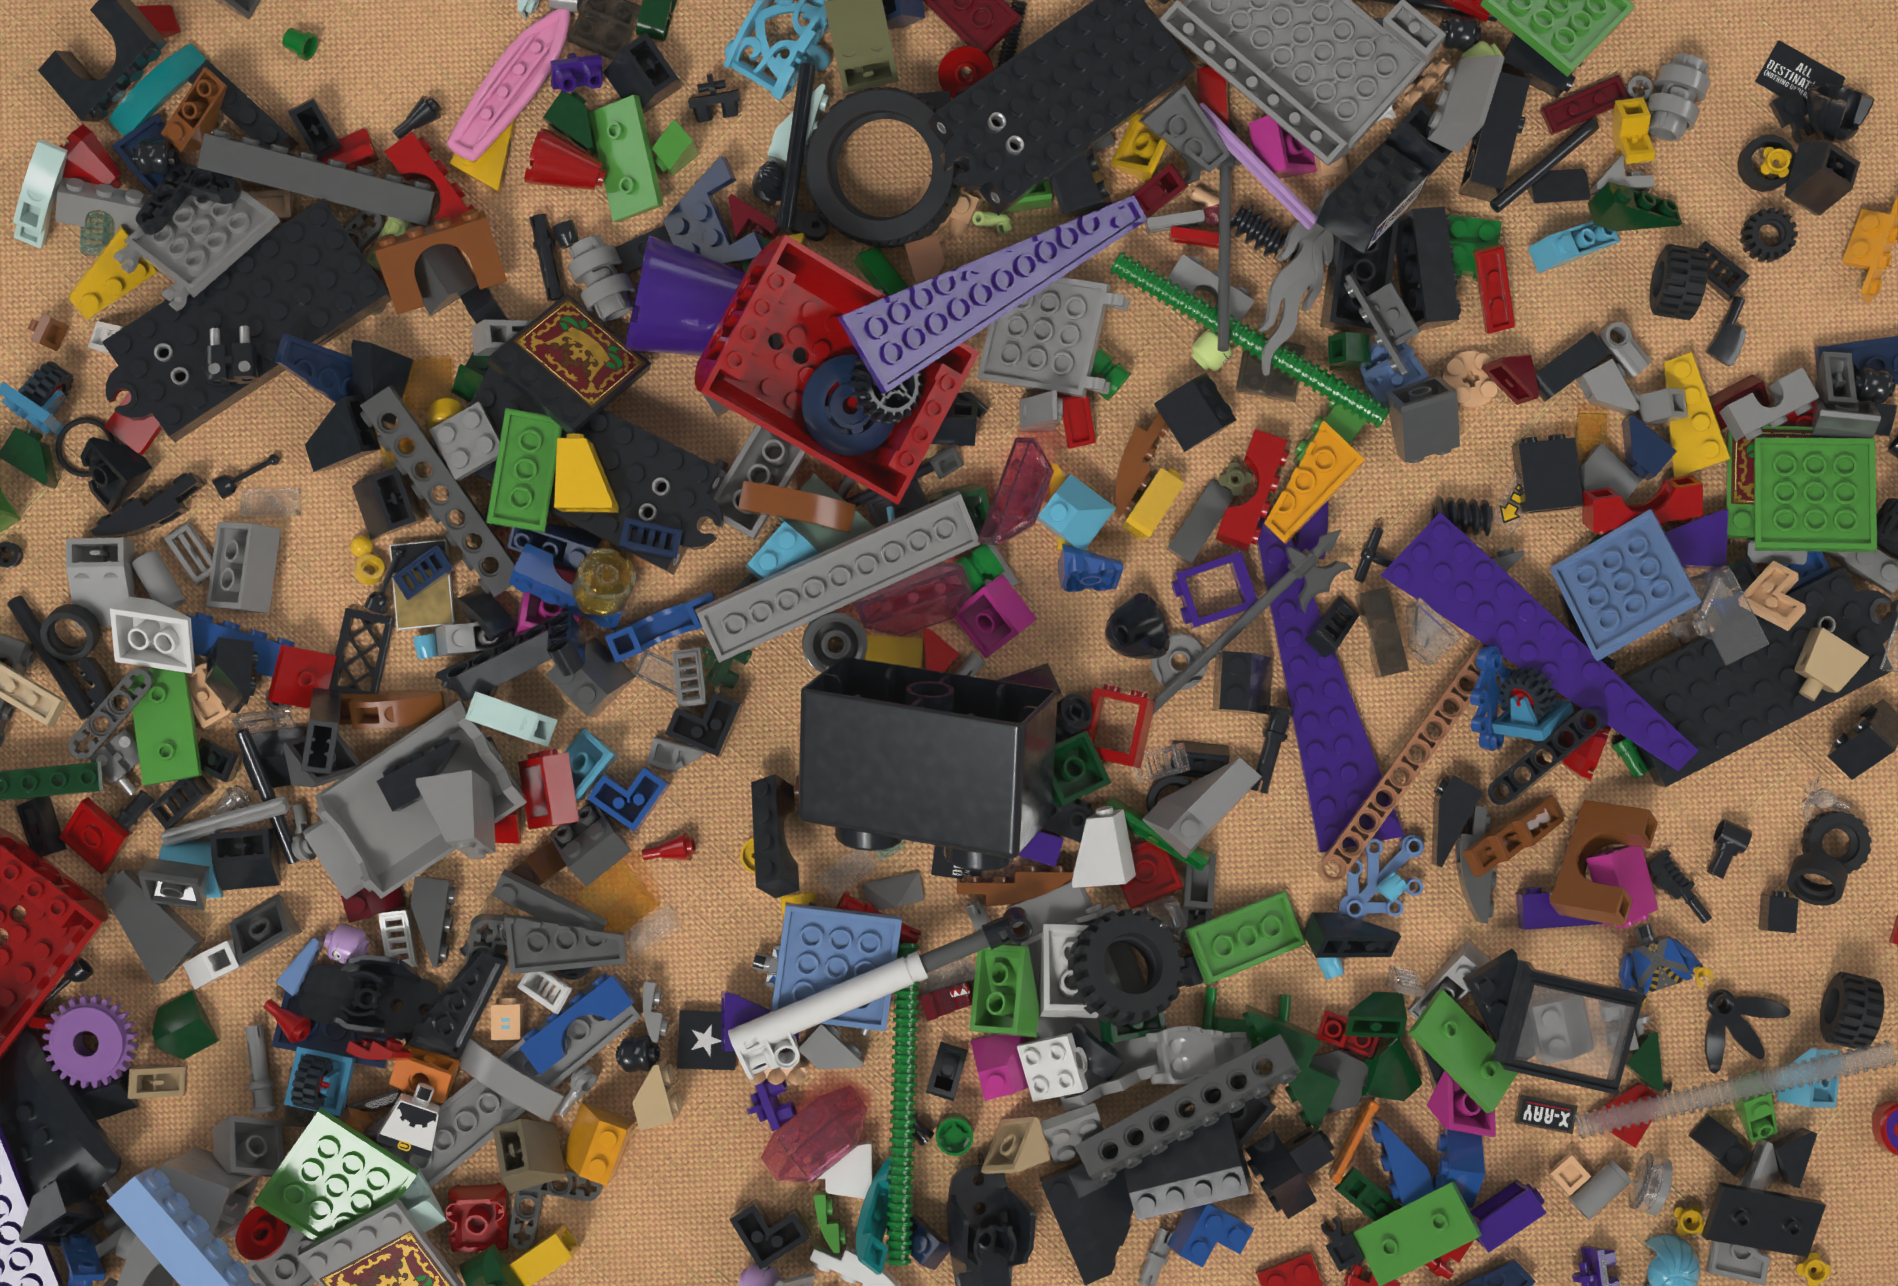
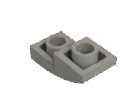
[643,979,669,1043]

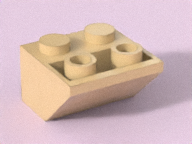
[632,1058,683,1131]

